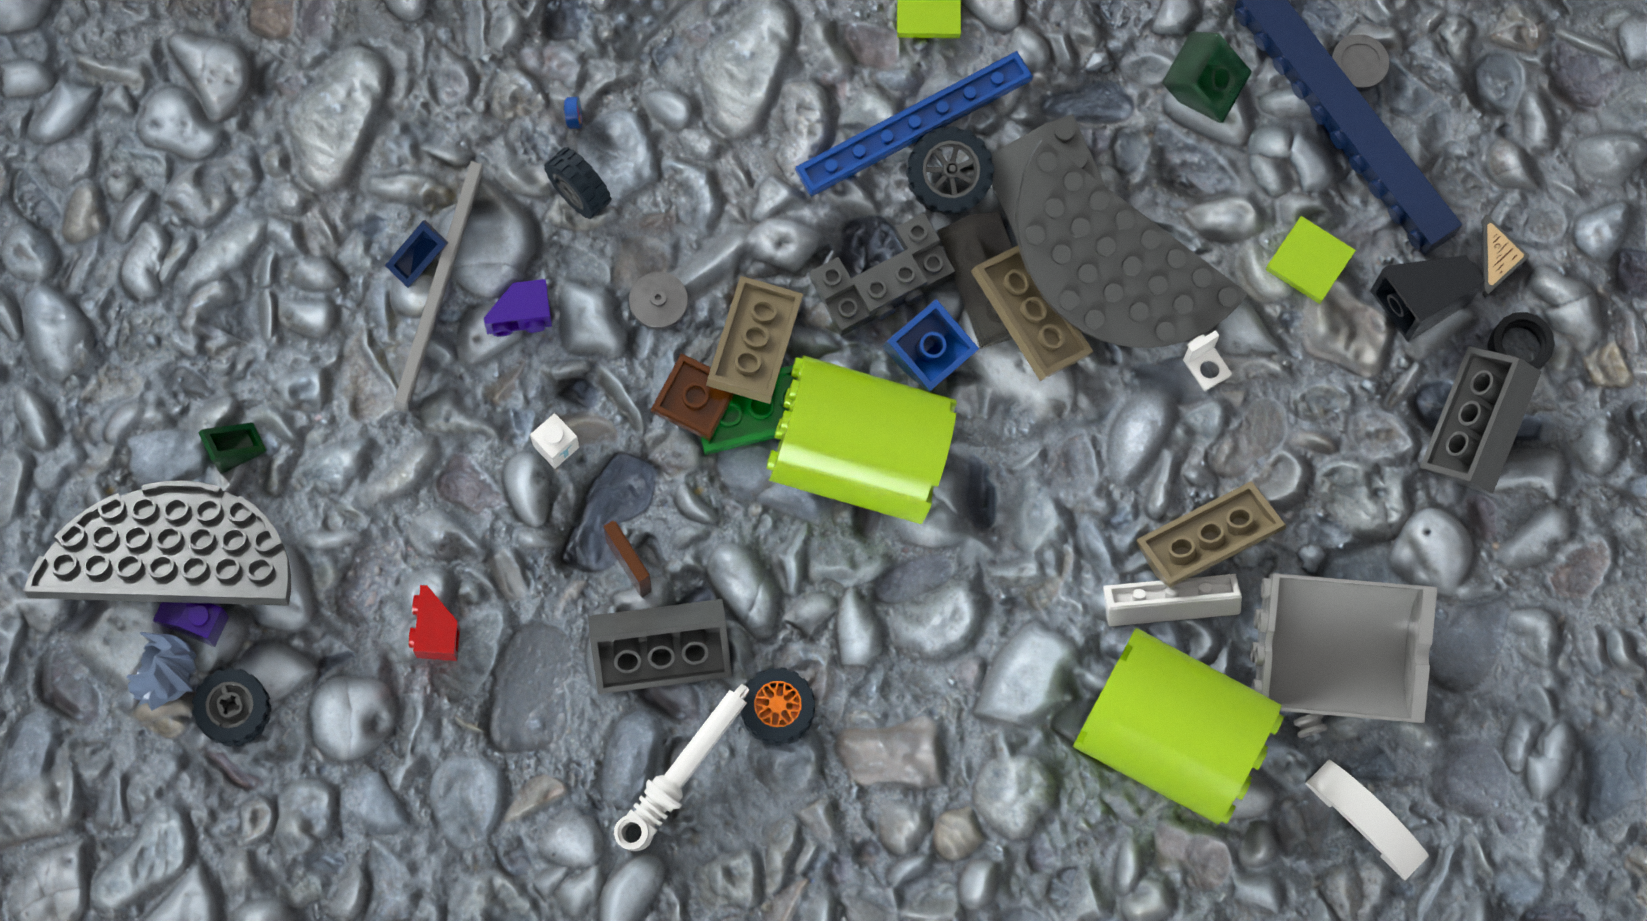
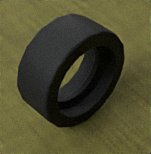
[1488,312,1555,370]

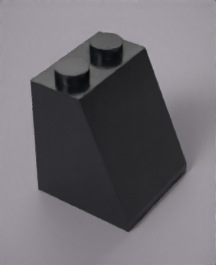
[1370,255,1485,342]

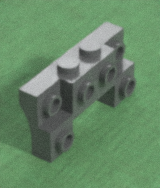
[810,213,955,336]

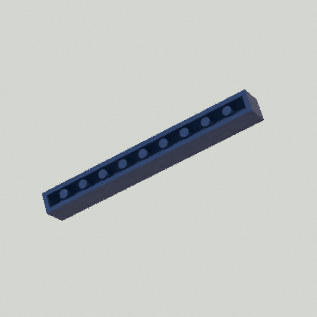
[1234,0,1462,256]

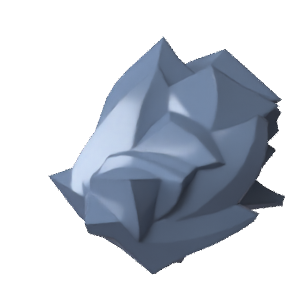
[126,632,197,711]

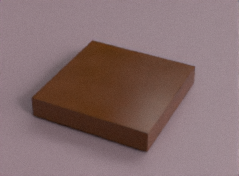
[651,353,735,441]
[603,520,652,598]

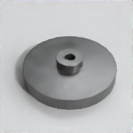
[1332,35,1389,91]
[629,272,688,330]

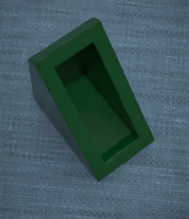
[198,422,267,474]

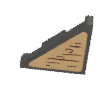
[1481,215,1529,297]

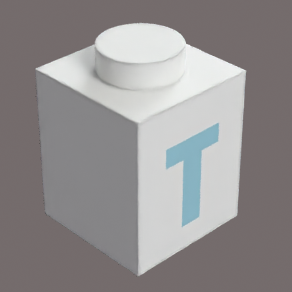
[530,413,579,469]

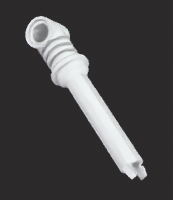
[614,684,749,851]

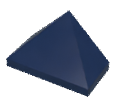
[385,220,449,288]

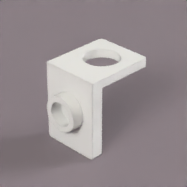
[1183,330,1232,391]

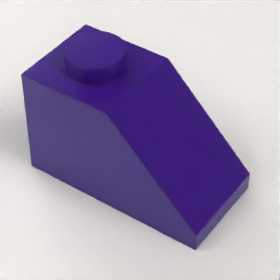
[153,602,229,647]

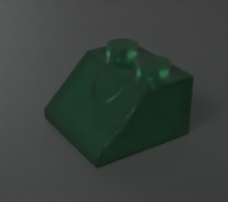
[1162,32,1252,123]

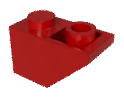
[409,585,461,661]

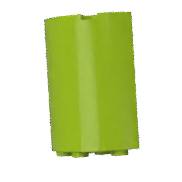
[766,355,957,524]
[1072,628,1285,825]

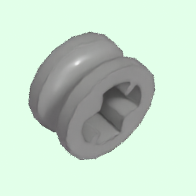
[1293,714,1328,738]

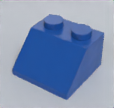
[882,299,979,392]

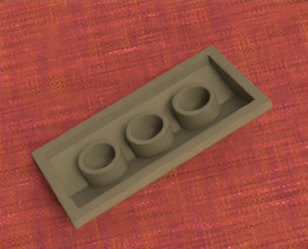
[1136,481,1286,588]

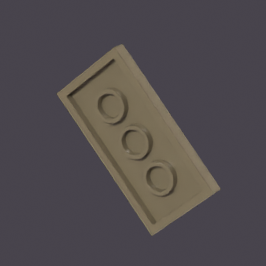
[971,245,1094,381]
[706,276,803,404]

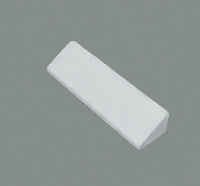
[1103,574,1242,626]

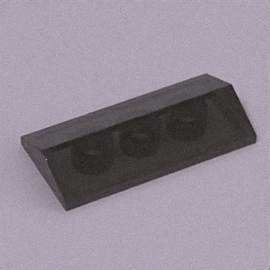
[938,212,1013,349]

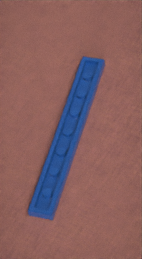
[795,51,1033,197]

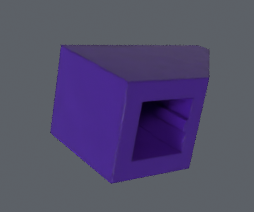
[484,279,552,337]

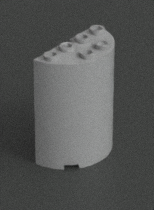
[1250,573,1437,723]

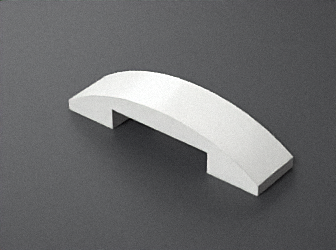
[1305,759,1429,880]

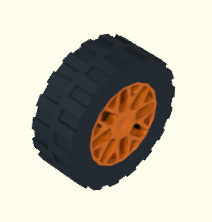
[741,668,815,746]

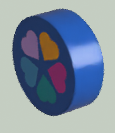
[564,96,583,129]

